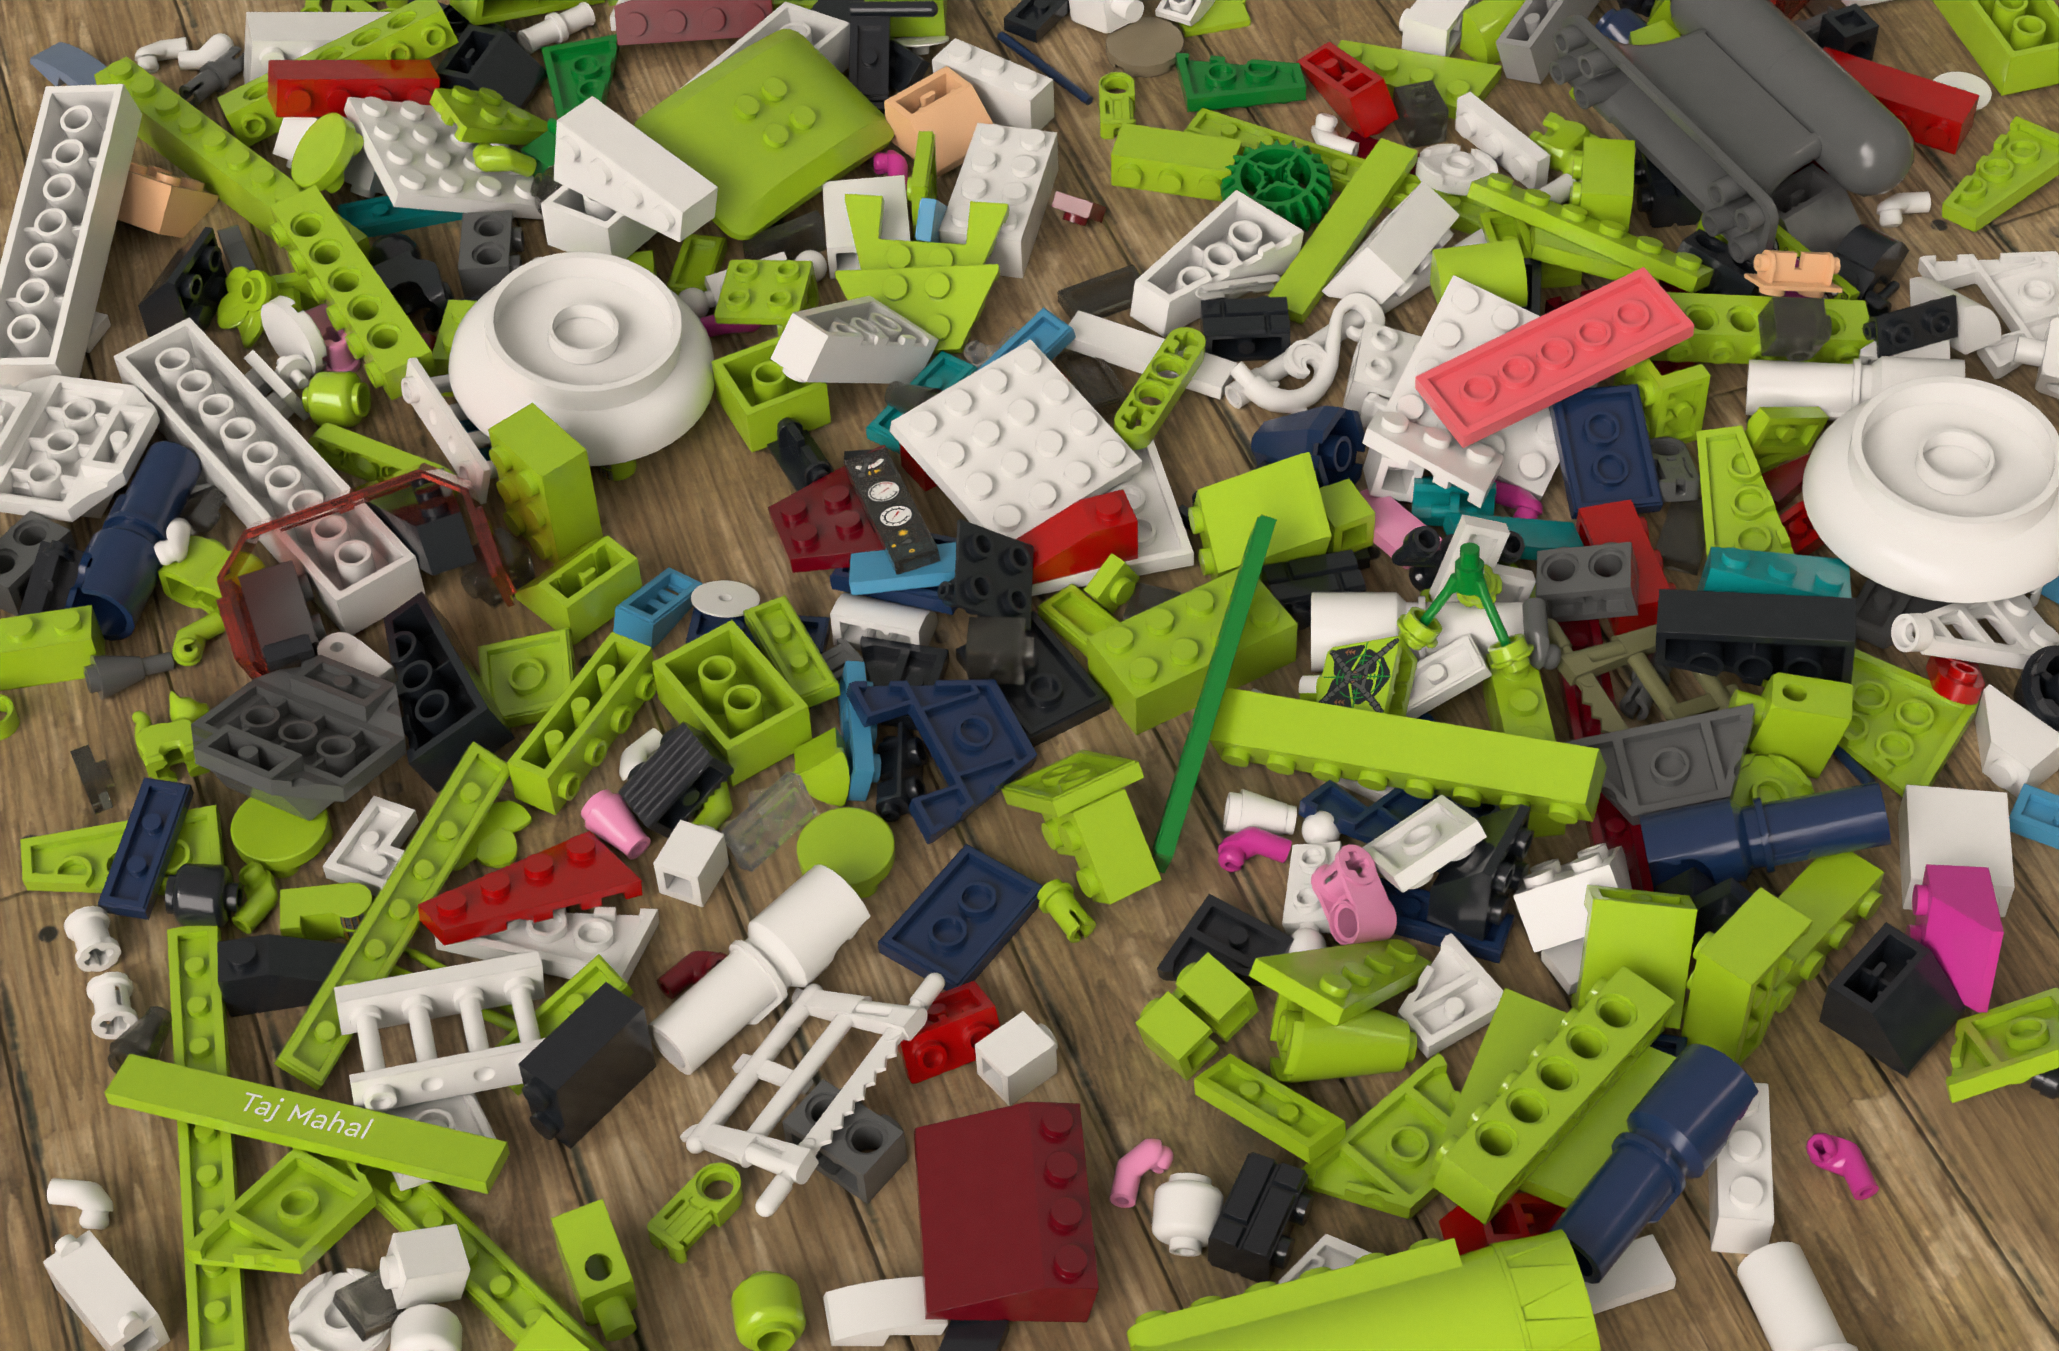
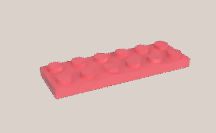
[1415,267,1694,448]

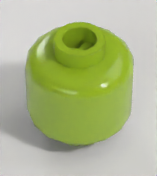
[302,371,371,428]
[730,1271,806,1351]

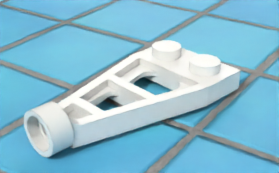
[1891,595,2059,669]

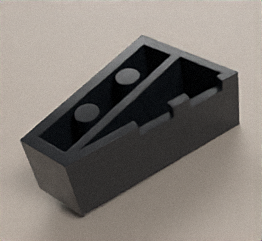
[358,468,477,576]

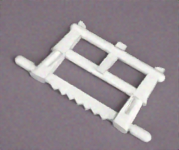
[680,973,945,1217]

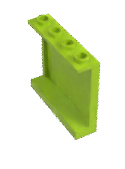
[1429,988,1676,1209]

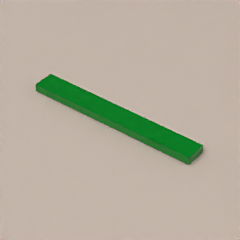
[1151,514,1277,874]

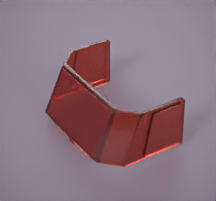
[216,463,517,680]

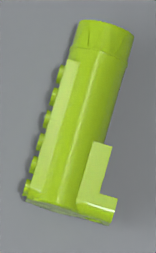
[1127,1229,1601,1351]

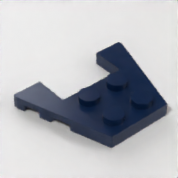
[846,679,1038,844]
[1298,712,1501,873]

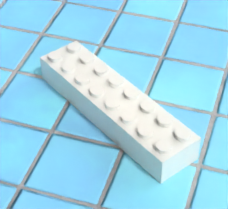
[0,84,142,387]

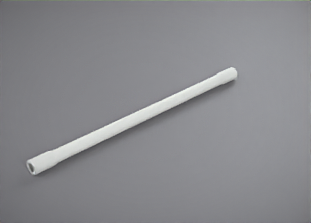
[1224,174,1577,409]

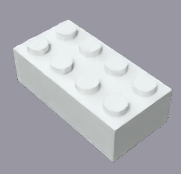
[939,123,1058,278]

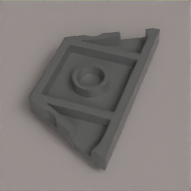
[1566,703,1755,825]

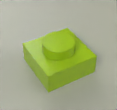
[1084,553,1140,614]

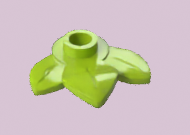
[217,266,278,349]
[453,800,532,871]

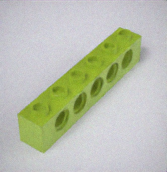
[217,0,459,147]
[269,185,438,400]
[1649,292,1874,364]
[1432,965,1676,1225]

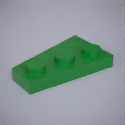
[541,34,620,120]
[1175,52,1306,112]

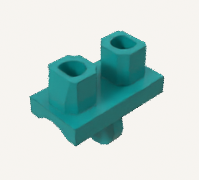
[1411,476,1496,526]

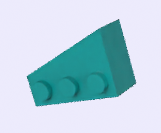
[1697,547,1852,598]

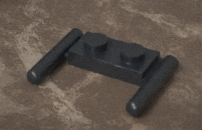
[849,1,938,115]

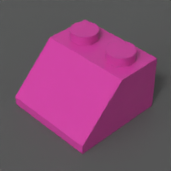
[1905,864,2004,1013]

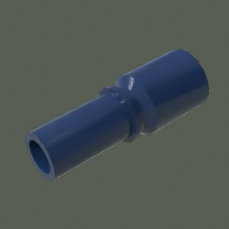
[64,441,202,641]
[1639,782,1891,892]
[1548,1043,1759,1284]

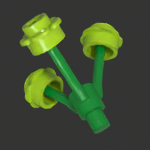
[1397,542,1534,675]

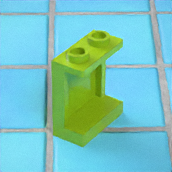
[1571,885,1697,1032]

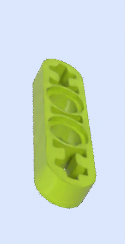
[1113,327,1206,450]
[308,423,462,498]

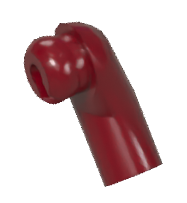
[657,951,728,999]

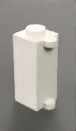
[43,1230,170,1351]

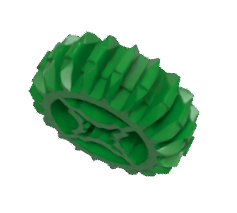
[1220,139,1333,233]

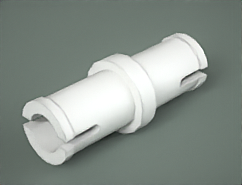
[517,2,596,54]

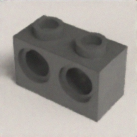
[458,210,525,298]
[0,511,77,616]
[1536,542,1639,622]
[782,1079,907,1204]

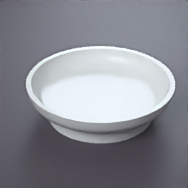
[448,251,715,466]
[1802,376,2059,603]

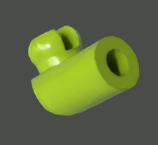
[473,143,536,177]
[692,781,733,830]

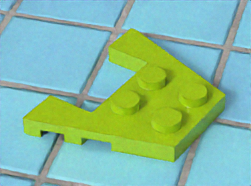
[844,194,1010,270]

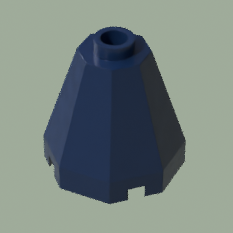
[1251,406,1366,489]

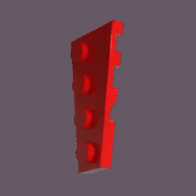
[418,831,643,946]

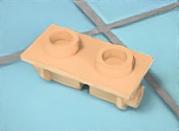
[1744,250,1843,298]

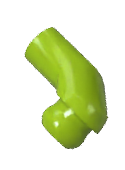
[172,611,227,666]
[232,862,278,934]

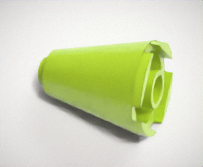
[1269,993,1417,1084]

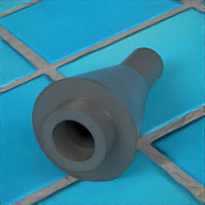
[84,652,174,700]

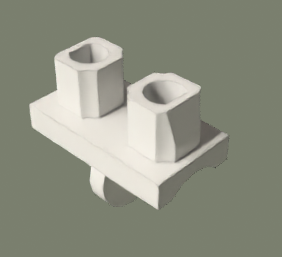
[244,350,311,421]

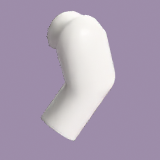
[178,33,234,70]
[135,37,189,74]
[1311,113,1359,156]
[1876,191,1931,228]
[154,518,191,566]
[619,728,663,781]

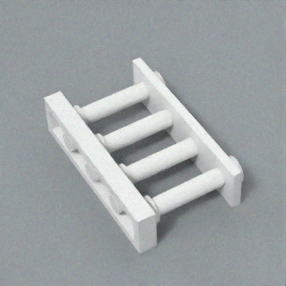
[401,357,498,504]
[334,950,545,1112]

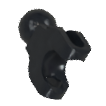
[369,233,455,318]

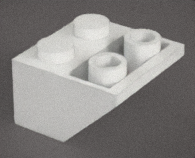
[1513,843,1632,953]

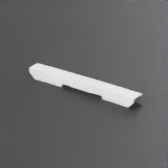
[1195,274,1281,300]

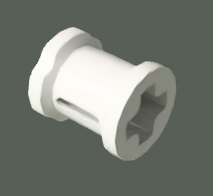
[64,906,122,972]
[86,972,139,1039]

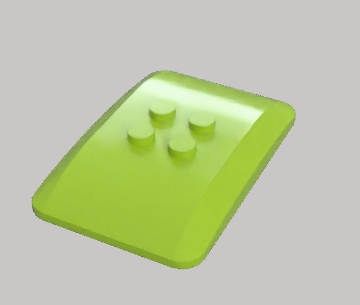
[634,29,894,240]

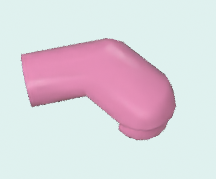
[1110,1138,1173,1208]

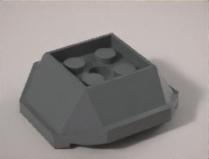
[191,655,406,821]

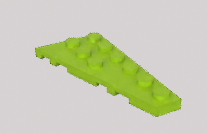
[1761,649,1979,797]

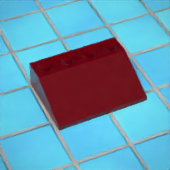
[914,1102,1099,1323]

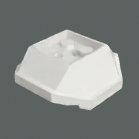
[0,375,160,522]

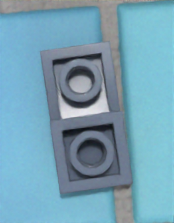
[30,42,107,86]

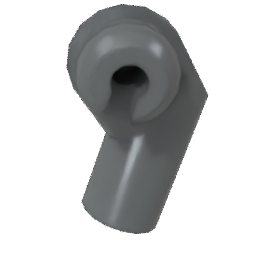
[1522,598,1561,670]

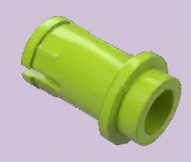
[1037,879,1096,943]

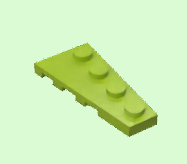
[1337,40,1502,120]
[20,805,225,895]

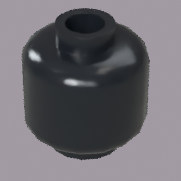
[165,863,243,928]

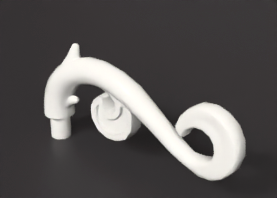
[1229,293,1385,414]

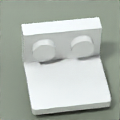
[1342,321,1422,415]

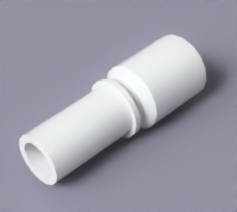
[1745,356,1965,421]
[1311,592,1524,672]
[648,865,871,1075]
[1737,1242,1859,1351]

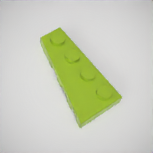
[1942,116,2059,232]
[1696,425,1794,557]
[1249,938,1432,1027]

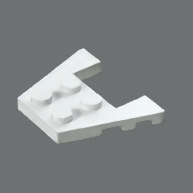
[1918,251,2059,379]

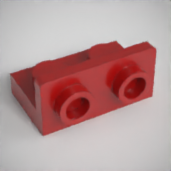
[898,981,1000,1084]

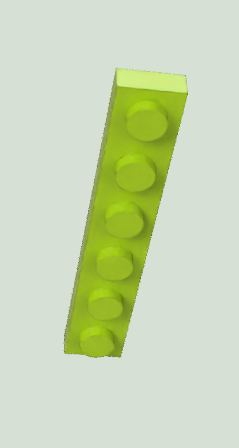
[1467,173,1714,293]

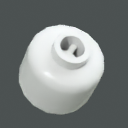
[1152,1173,1224,1257]
[390,1304,462,1351]

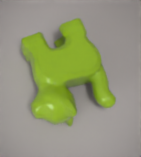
[1528,112,1600,182]
[132,691,210,782]

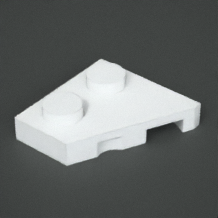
[1397,933,1503,1058]

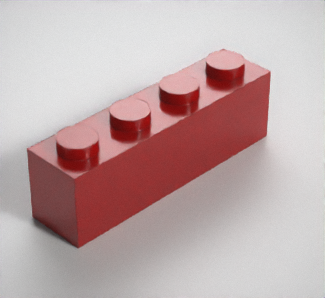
[1823,47,1980,155]
[268,59,440,117]

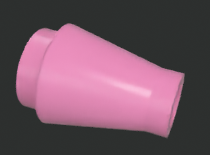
[581,789,651,860]

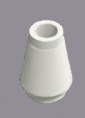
[1223,789,1297,835]

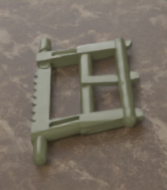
[1548,618,1757,756]

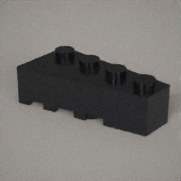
[1655,589,1856,686]
[384,591,515,793]

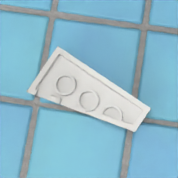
[435,907,659,983]

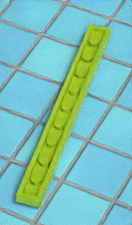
[167,926,249,1351]

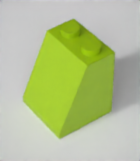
[1188,452,1332,581]

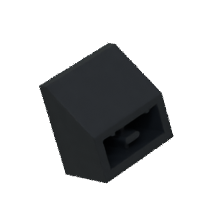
[435,24,547,110]
[138,227,229,337]
[1427,804,1534,942]
[1819,922,1966,1078]

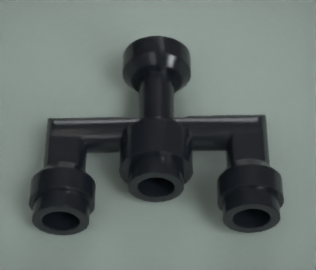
[1391,526,1525,592]

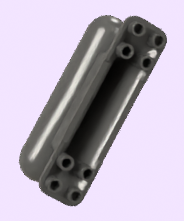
[1549,0,1914,264]

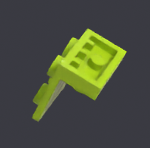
[714,259,820,336]
[1611,358,1711,444]

